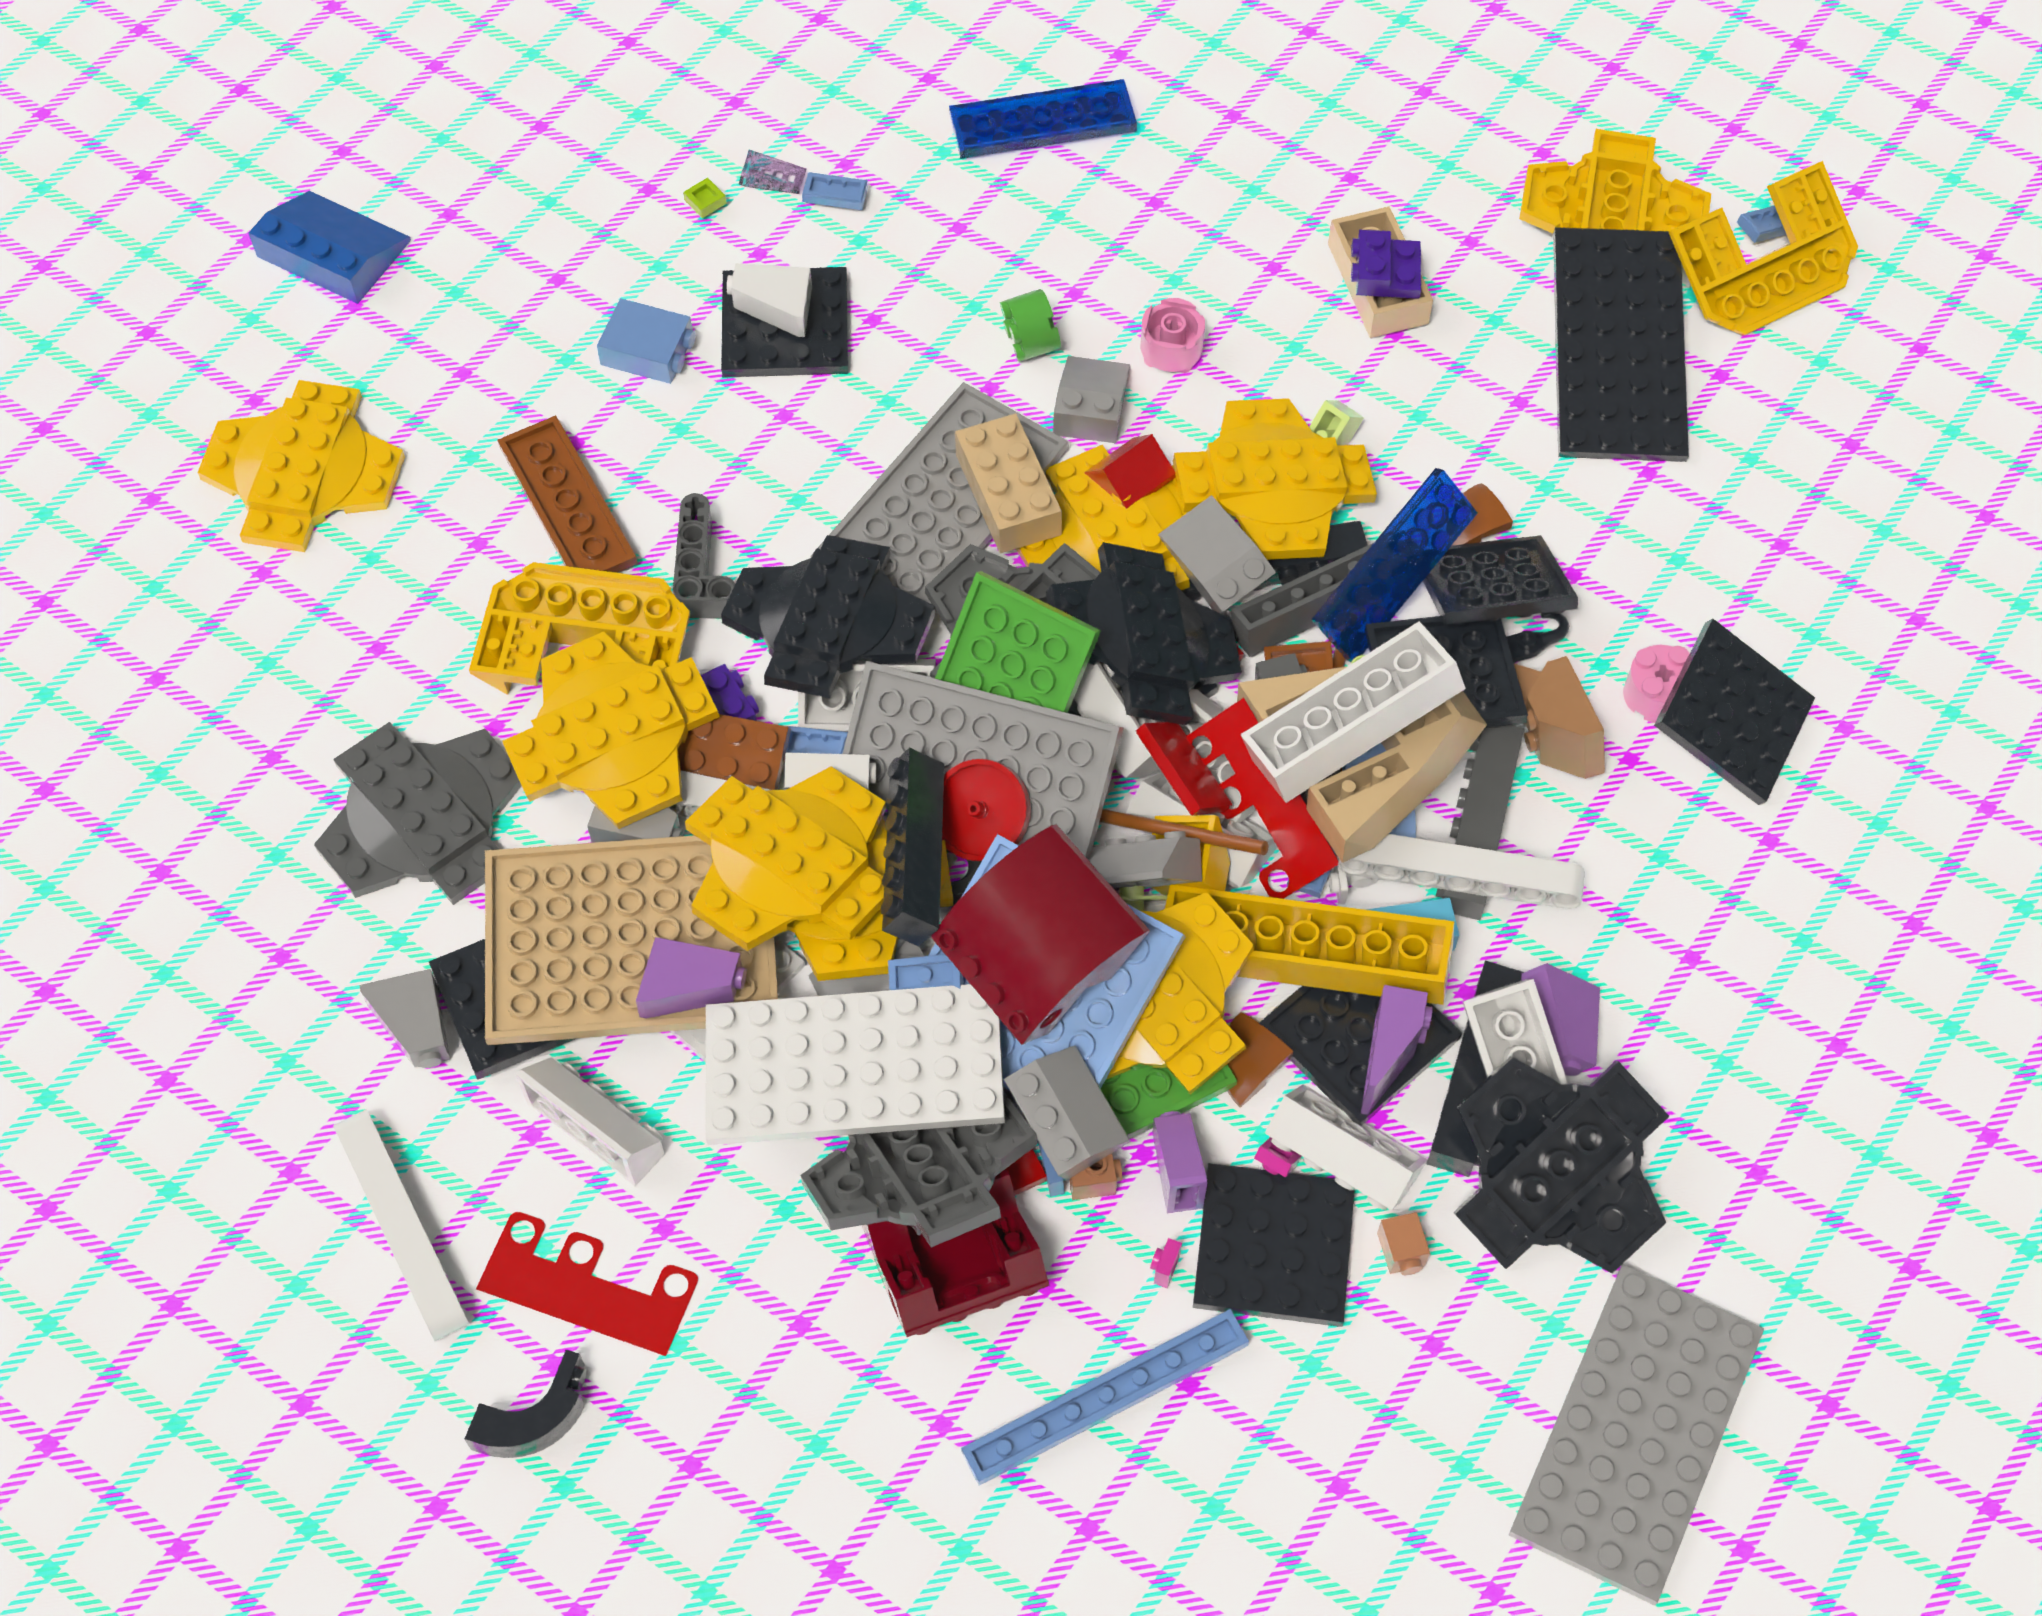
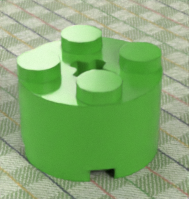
[999,289,1061,362]

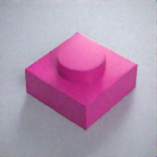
[1254,1137,1302,1177]
[1150,1238,1182,1289]

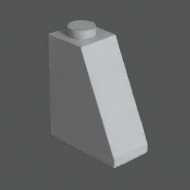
[587,805,684,843]
[359,969,451,1068]

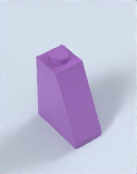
[636,937,747,1019]
[1521,963,1600,1076]
[1152,1111,1207,1214]

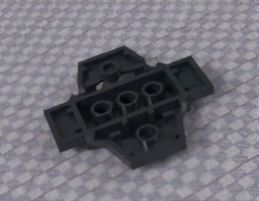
[721,535,935,698]
[1046,542,1242,725]
[1453,1056,1670,1273]

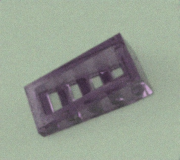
[738,149,807,194]

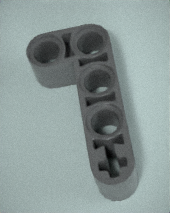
[673,493,735,619]

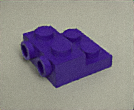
[1351,229,1421,299]
[701,664,760,721]

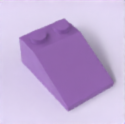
[1361,985,1432,1115]

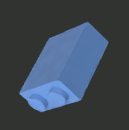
[597,298,696,384]

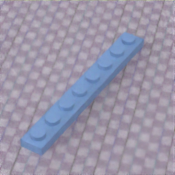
[961,1309,1249,1486]

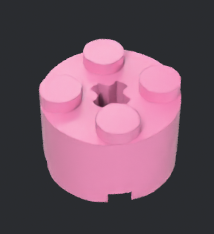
[1140,298,1205,373]
[1623,645,1689,723]

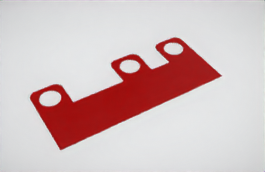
[1185,697,1339,899]
[476,1212,698,1356]

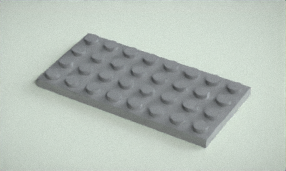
[810,382,1068,604]
[842,661,1124,859]
[1508,1264,1765,1606]

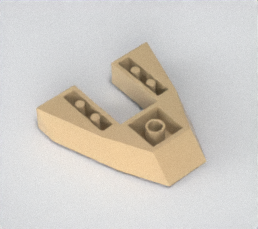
[1237,667,1487,863]

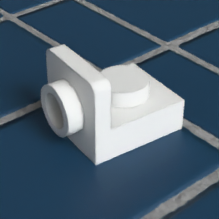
[1328,865,1377,904]

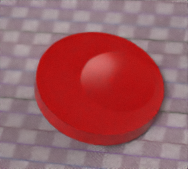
[942,759,1031,861]

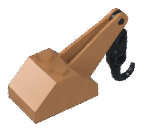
[1506,612,1605,779]

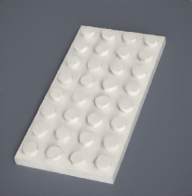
[705,984,1005,1145]

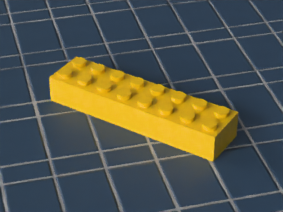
[1165,885,1454,1005]

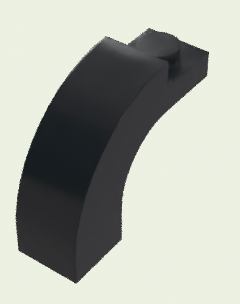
[464,1349,587,1458]

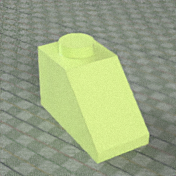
[1309,400,1364,445]

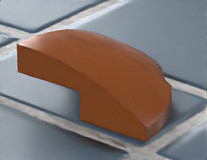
[1444,483,1513,546]
[1227,1012,1293,1108]

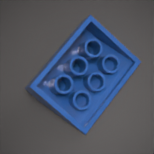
[248,190,411,304]

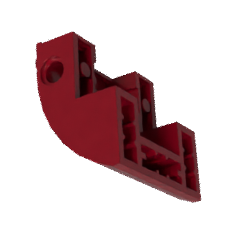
[930,824,1150,1045]
[862,1169,1050,1338]

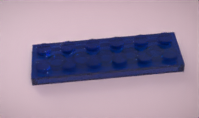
[949,79,1137,159]
[1311,467,1478,662]

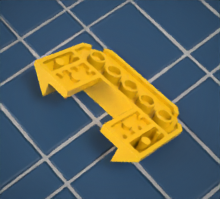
[1669,160,1858,336]
[469,562,690,695]

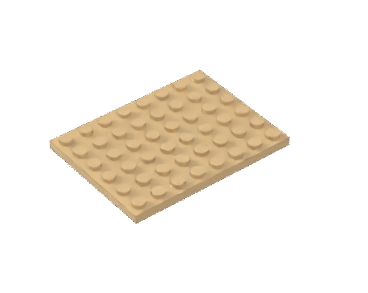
[485,835,778,1045]

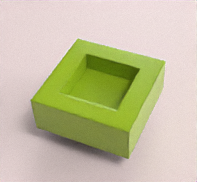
[683,177,727,218]

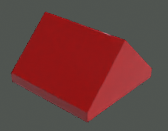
[1084,434,1176,509]

